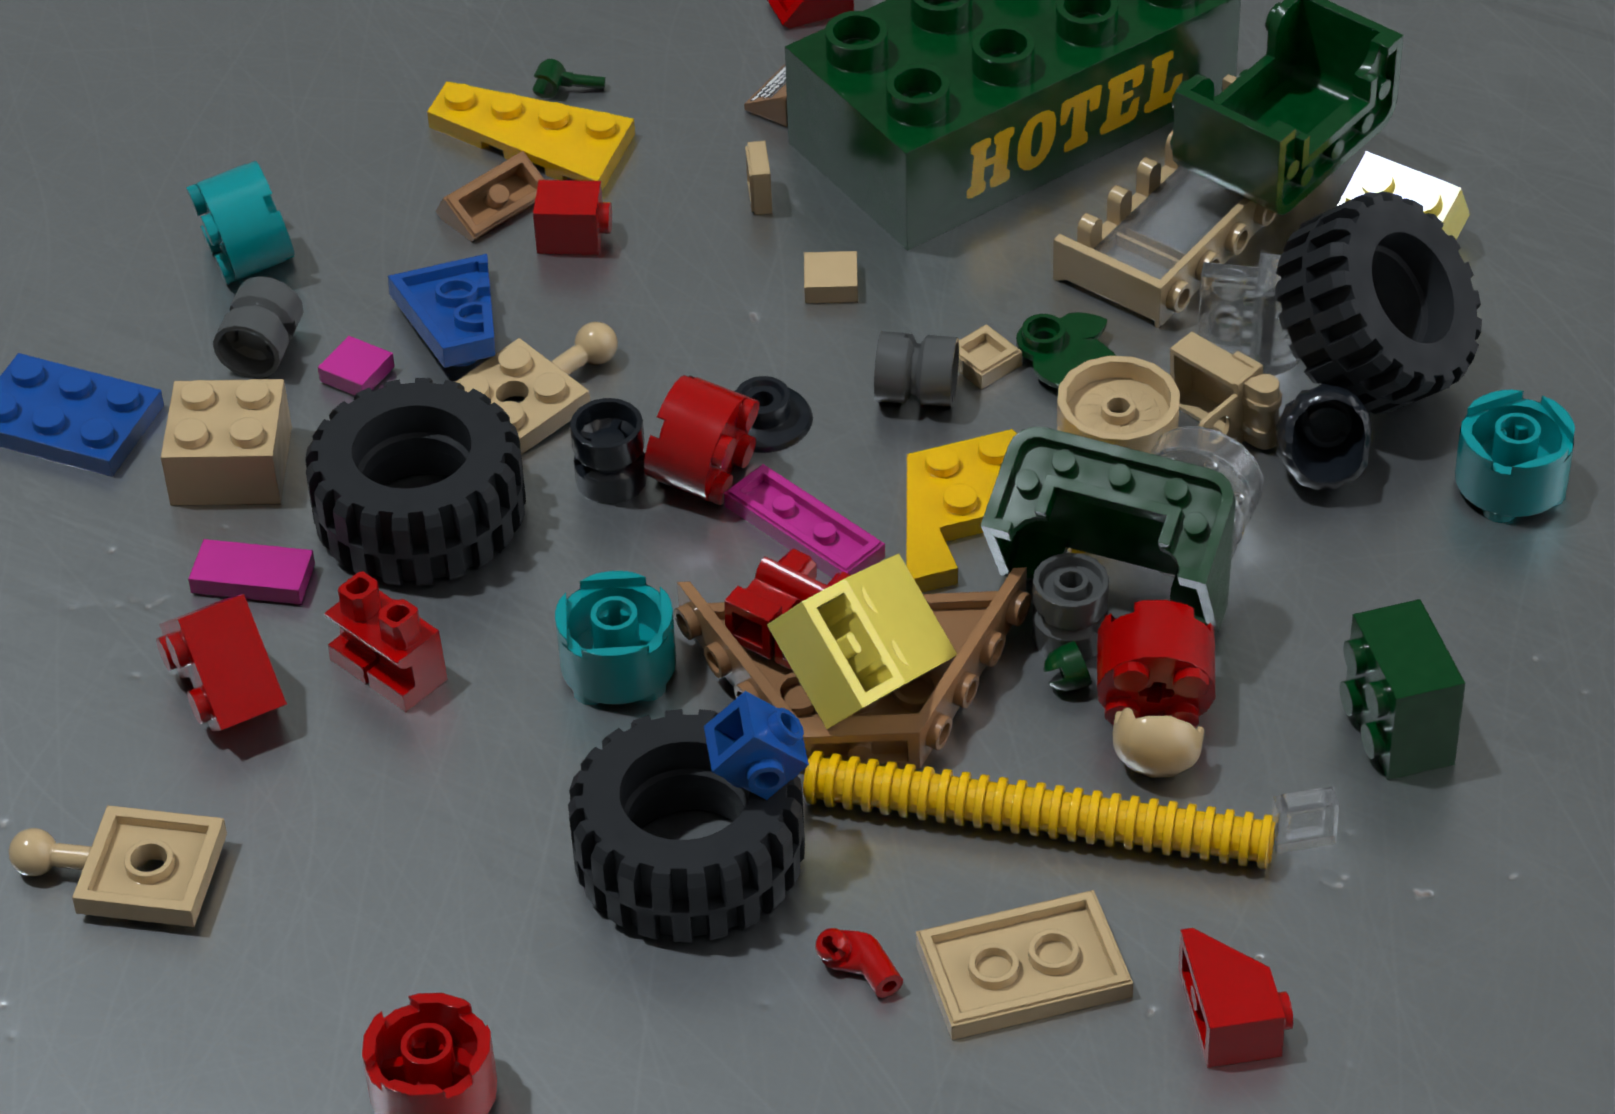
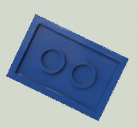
[0,353,164,477]

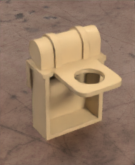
[1170,331,1282,462]

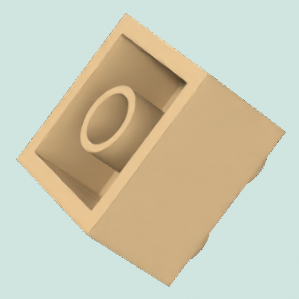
[161,379,292,506]

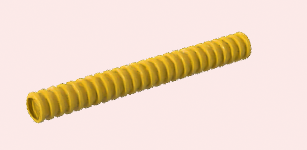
[803,751,1276,869]

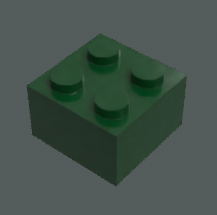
[1340,599,1466,780]

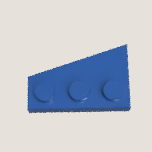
[388,254,495,368]

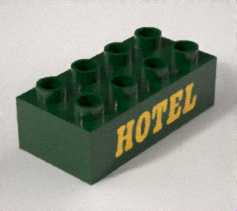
[785,0,1241,251]

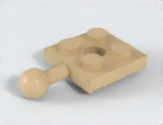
[455,322,618,455]
[9,805,227,927]

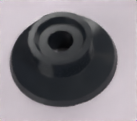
[735,376,813,453]

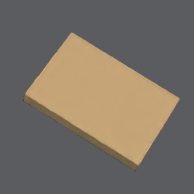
[915,890,1133,1040]

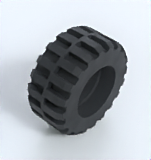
[1275,191,1482,414]
[305,378,526,586]
[568,709,805,943]

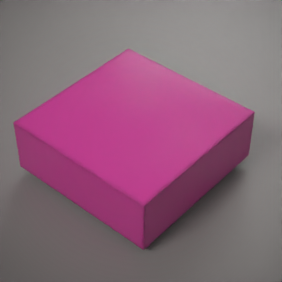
[317,336,395,395]

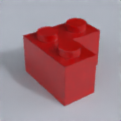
[156,594,287,731]

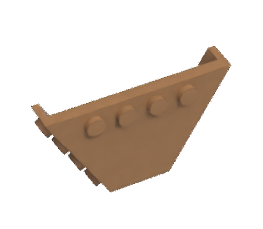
[674,567,1032,774]

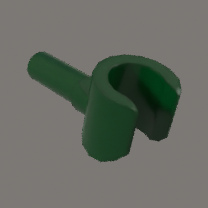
[532,59,606,99]

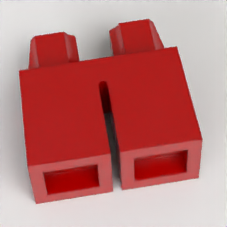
[724,548,851,670]
[324,571,448,712]

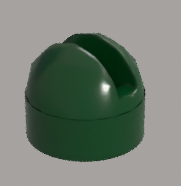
[1043,641,1092,693]

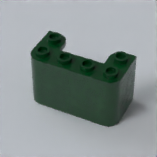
[1170,0,1404,215]

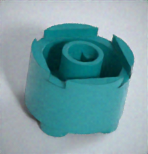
[186,161,295,285]
[1455,389,1575,523]
[555,571,676,705]

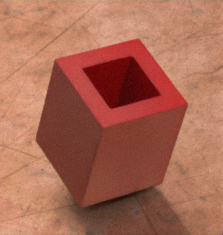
[533,180,612,255]

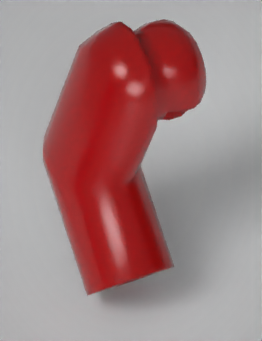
[815,928,903,998]

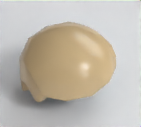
[1112,708,1204,778]

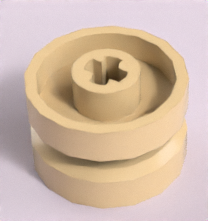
[1057,356,1180,460]

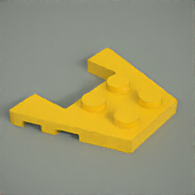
[906,429,1086,593]

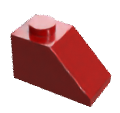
[1178,928,1293,1068]

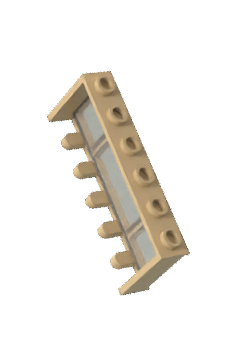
[1053,74,1277,329]

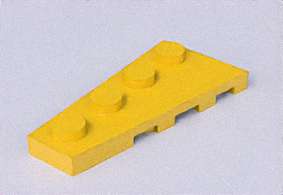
[427,81,635,191]

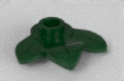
[1016,312,1116,388]

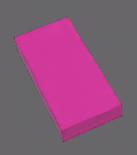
[188,539,315,604]

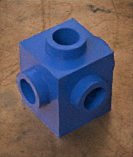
[704,691,809,800]

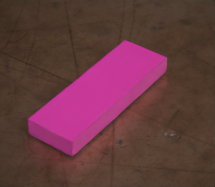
[724,464,885,578]

